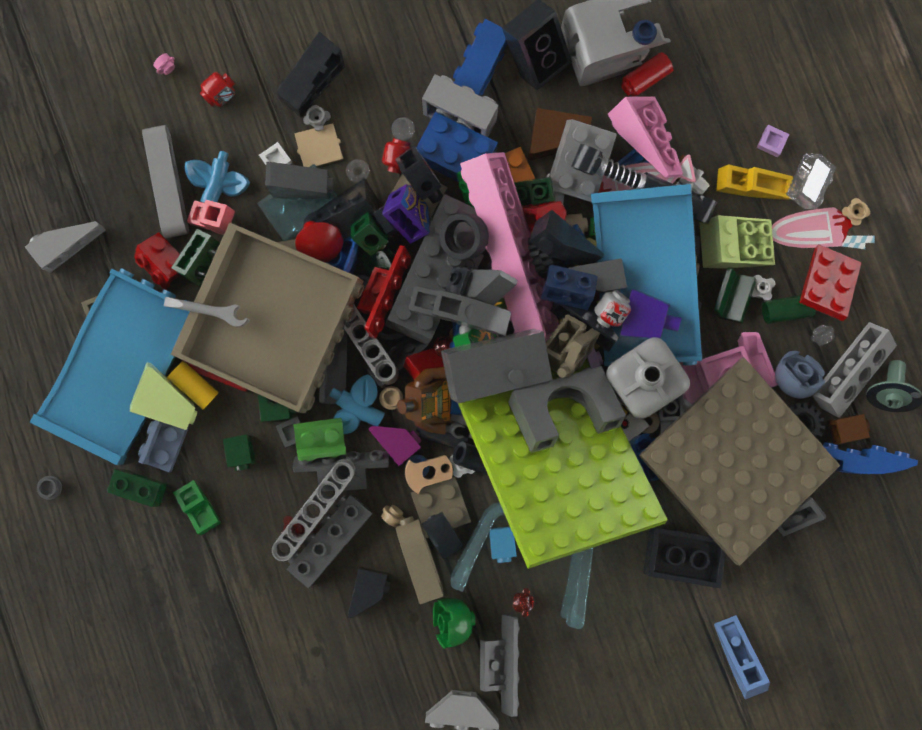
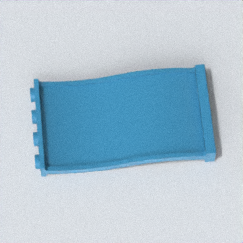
[591,184,702,366]
[30,268,190,465]

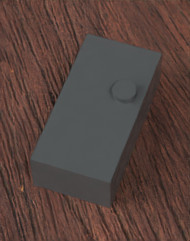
[441,329,552,403]

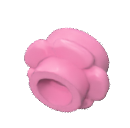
[153,53,175,75]

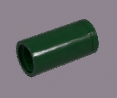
[762,295,816,324]

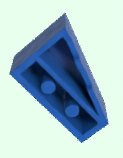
[453,19,508,96]

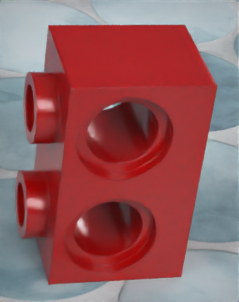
[522,201,567,232]

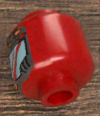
[200,72,235,107]

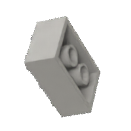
[422,74,498,137]
[549,119,617,202]

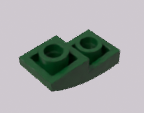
[514,177,555,206]

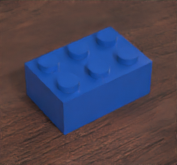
[416,112,498,182]

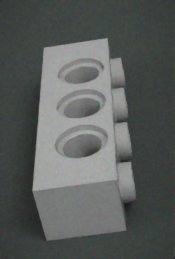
[812,322,897,418]

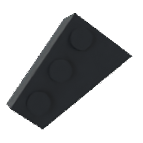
[276,32,345,117]

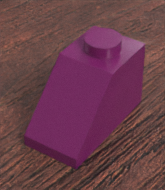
[369,426,422,466]

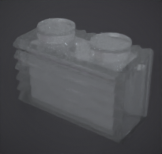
[786,154,836,209]

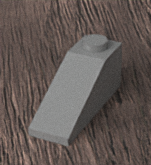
[25,221,106,273]

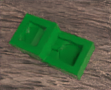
[173,480,221,536]

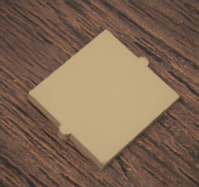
[294,123,343,168]

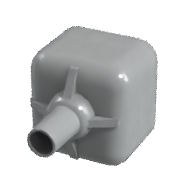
[606,337,690,419]

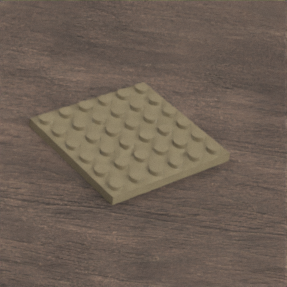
[639,358,840,566]

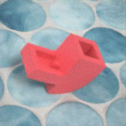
[187,200,235,235]

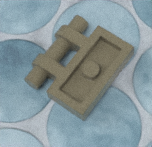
[557,328,600,378]

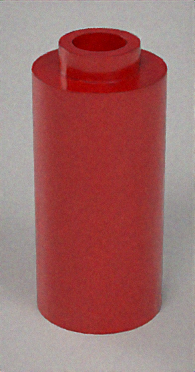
[621,52,673,97]

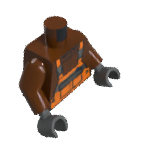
[397,367,465,439]

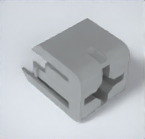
[561,0,671,86]

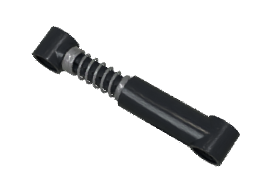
[571,144,718,225]

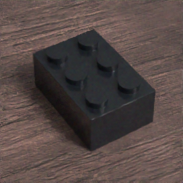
[502,0,572,90]
[643,527,726,589]

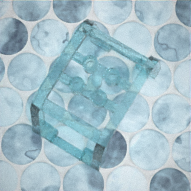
[450,502,593,629]

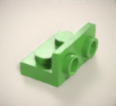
[293,418,346,461]

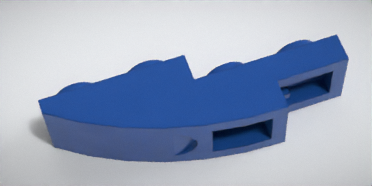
[823,442,918,474]

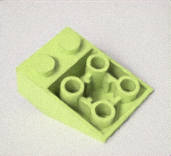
[699,215,775,268]

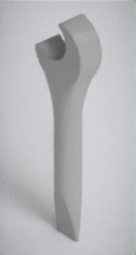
[164,297,250,327]

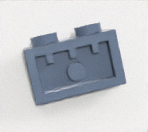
[138,420,188,472]

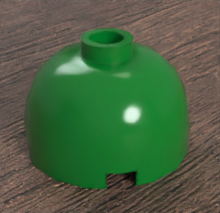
[433,598,475,648]

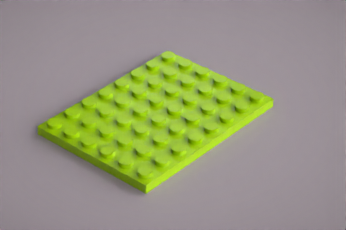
[458,358,668,569]

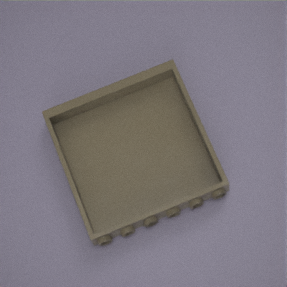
[171,222,364,413]

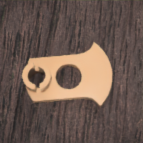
[405,455,453,494]

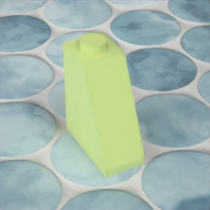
[130,362,197,430]

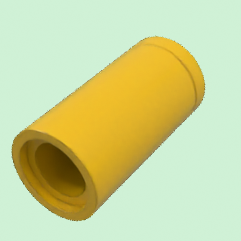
[167,361,219,410]

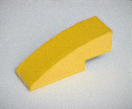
[716,164,793,200]

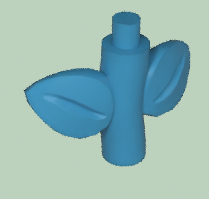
[185,151,250,203]
[329,374,385,434]

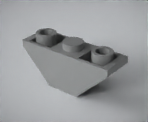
[425,690,499,730]

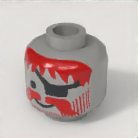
[594,290,631,328]

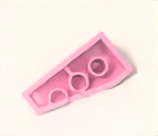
[608,97,683,178]

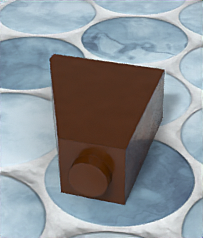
[528,108,594,160]

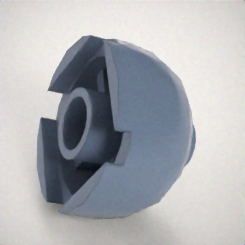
[775,351,826,399]

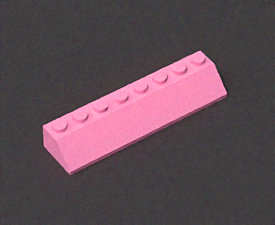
[460,152,560,342]

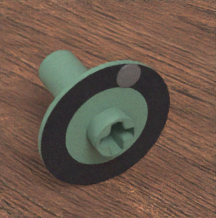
[866,360,922,412]

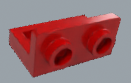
[134,232,180,290]

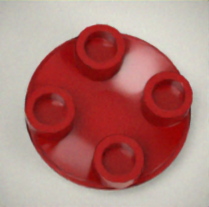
[295,221,343,263]

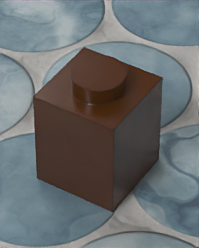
[828,414,870,444]

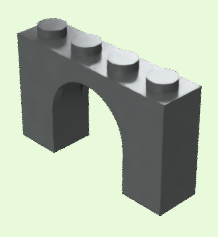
[508,367,626,453]

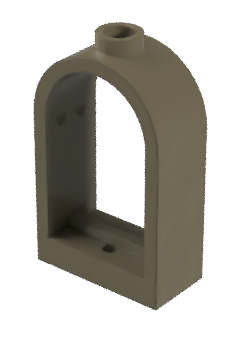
[396,516,444,604]

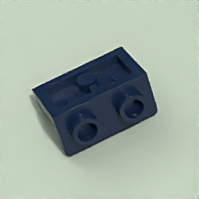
[540,265,598,310]

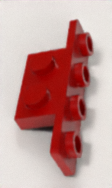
[357,245,411,339]

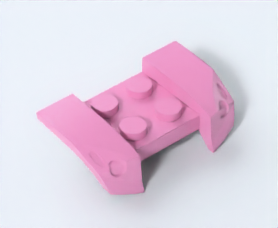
[679,332,778,404]

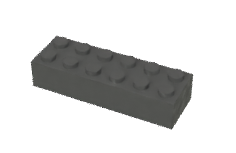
[385,194,477,345]

